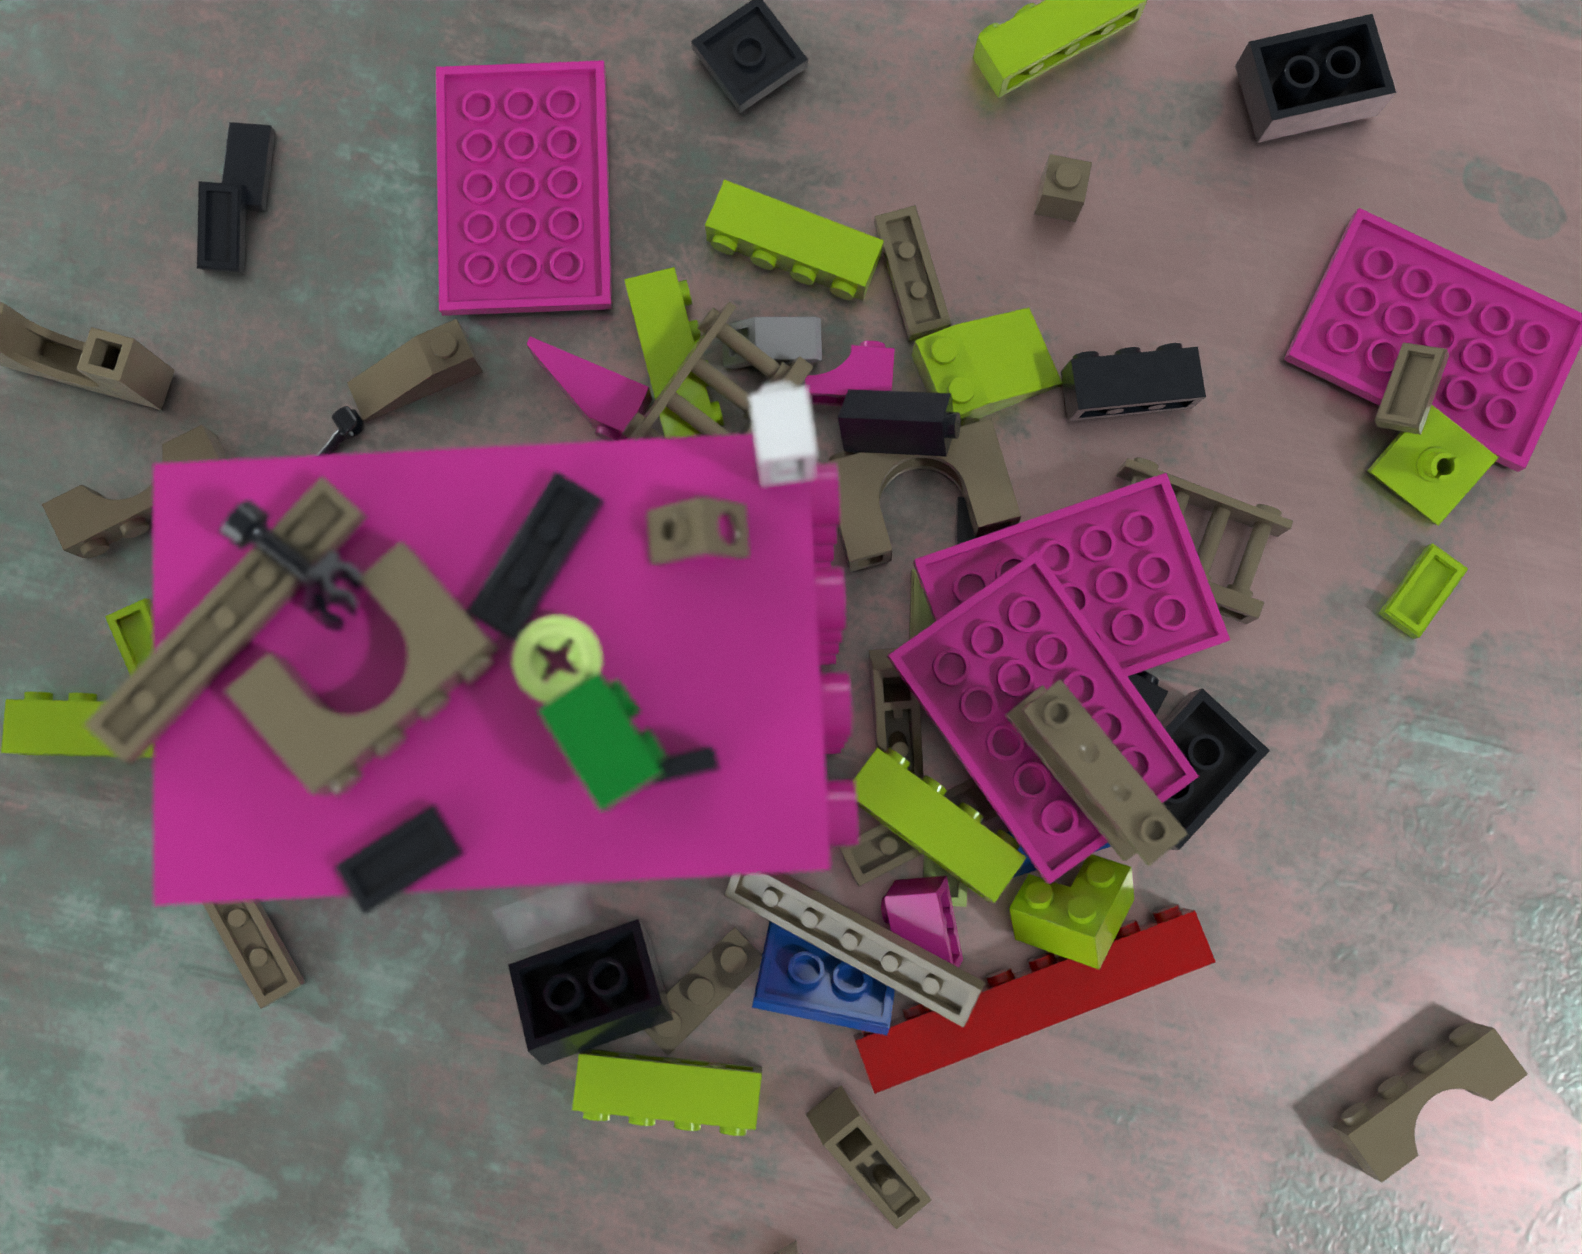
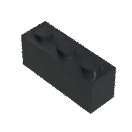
[1061,343,1206,421]

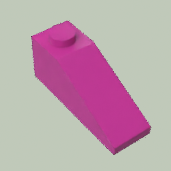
[527,336,653,441]

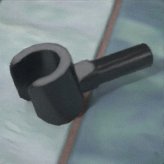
[317,406,364,455]

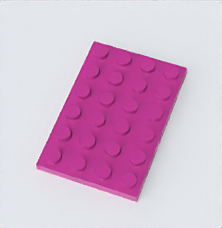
[436,60,612,316]
[1284,208,1582,472]
[913,472,1230,677]
[887,551,1199,884]

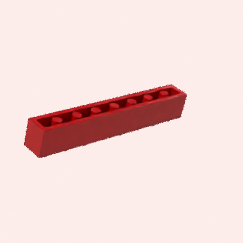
[853,904,1216,1094]

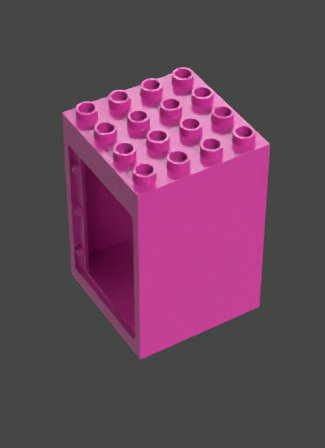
[153,434,858,906]

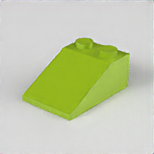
[911,307,1062,421]

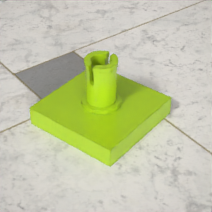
[1367,405,1499,526]

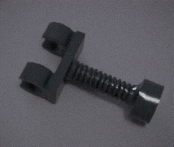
[220,499,362,631]

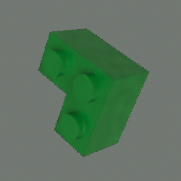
[538,672,667,812]

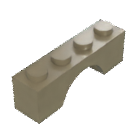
[42,425,229,558]
[1333,1023,1528,1183]

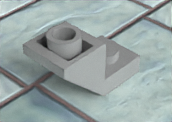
[722,317,822,369]

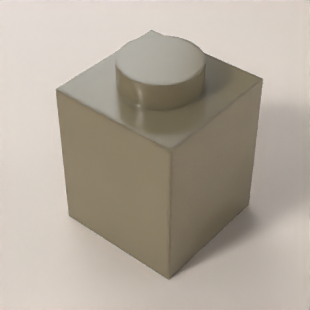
[1034,154,1092,222]

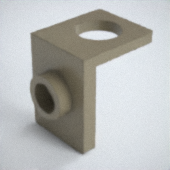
[647,497,750,565]

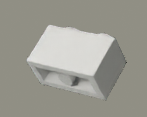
[749,382,817,487]

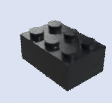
[1235,14,1396,143]
[1161,688,1270,850]
[508,919,673,1065]

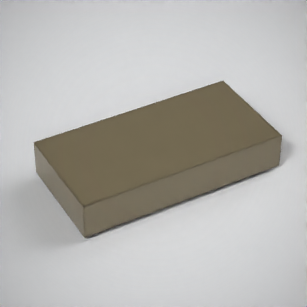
[1375,342,1449,435]

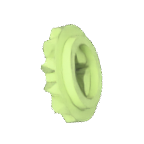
[512,615,603,704]

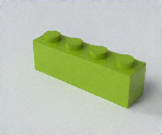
[973,0,1148,98]
[705,179,884,301]
[624,267,724,438]
[1,691,153,758]
[854,748,1027,903]
[572,1049,762,1136]

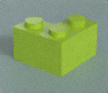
[1009,854,1134,969]

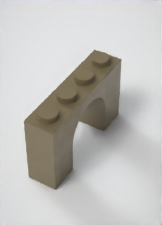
[0,302,175,410]
[823,418,1021,572]
[225,541,499,797]

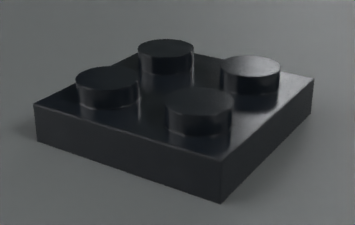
[691,0,808,113]

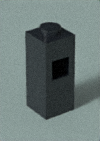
[838,389,961,457]

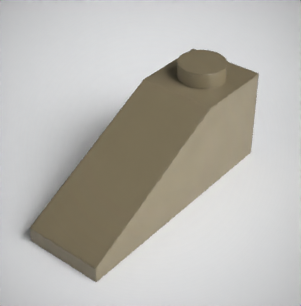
[347,318,483,423]
[868,647,924,780]
[806,1085,932,1230]

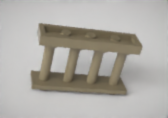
[622,302,813,440]
[1116,457,1293,624]
[1004,679,1187,866]

